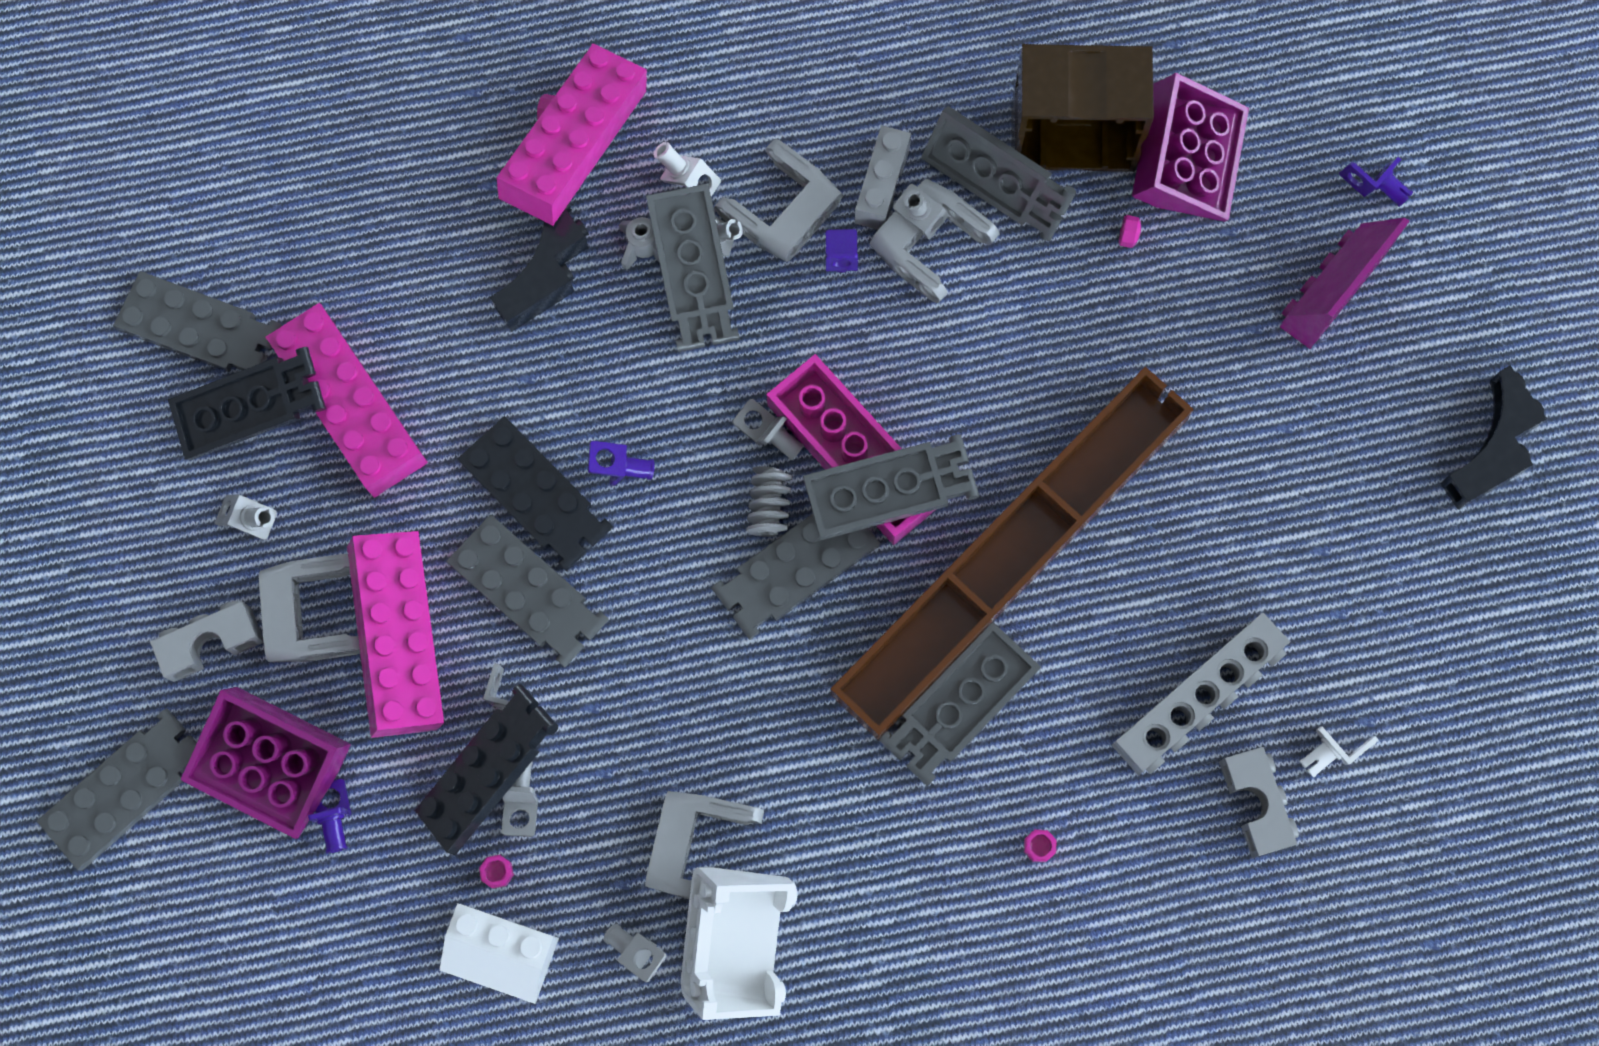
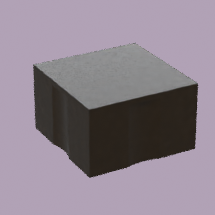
[1011,44,1154,172]

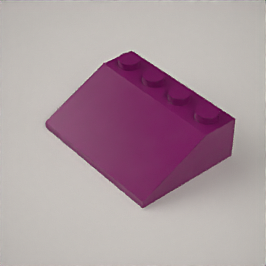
[1132,73,1249,222]
[1280,217,1410,349]
[181,687,351,839]

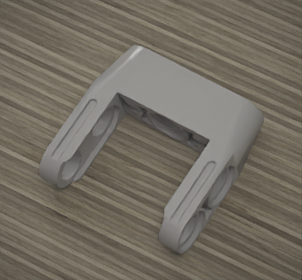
[714,139,843,262]
[870,179,1000,303]
[259,554,360,662]
[645,791,764,899]

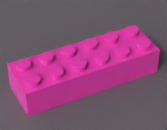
[496,44,647,226]
[266,302,428,498]
[766,354,935,546]
[347,531,444,738]

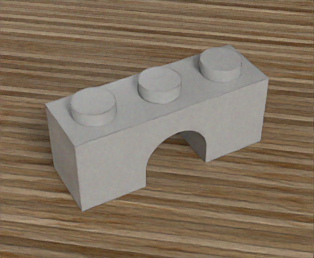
[855,125,911,230]
[150,601,264,682]
[1219,747,1299,859]

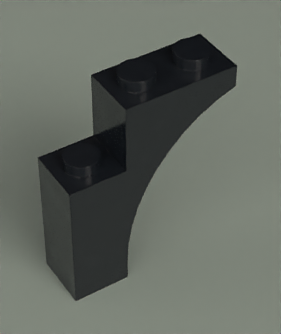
[490,204,589,332]
[1440,365,1547,510]

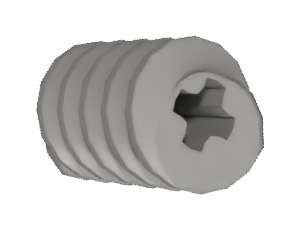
[746,466,793,537]

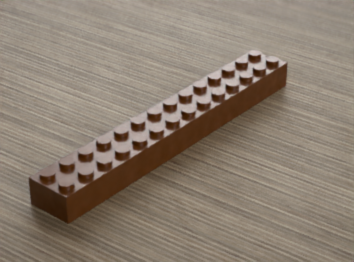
[830,366,1194,740]

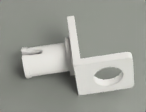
[653,142,721,197]
[1300,726,1379,777]

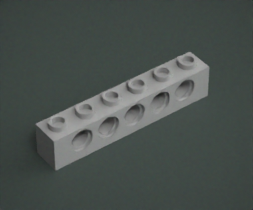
[1111,613,1290,776]

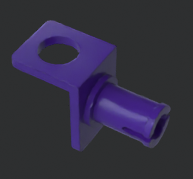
[1339,157,1413,207]
[826,229,858,273]
[588,441,655,486]
[308,779,352,854]

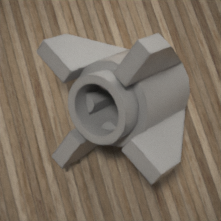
[619,217,659,270]

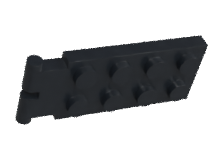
[168,347,326,460]
[457,416,614,572]
[414,684,558,855]

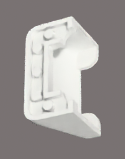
[681,867,797,1020]

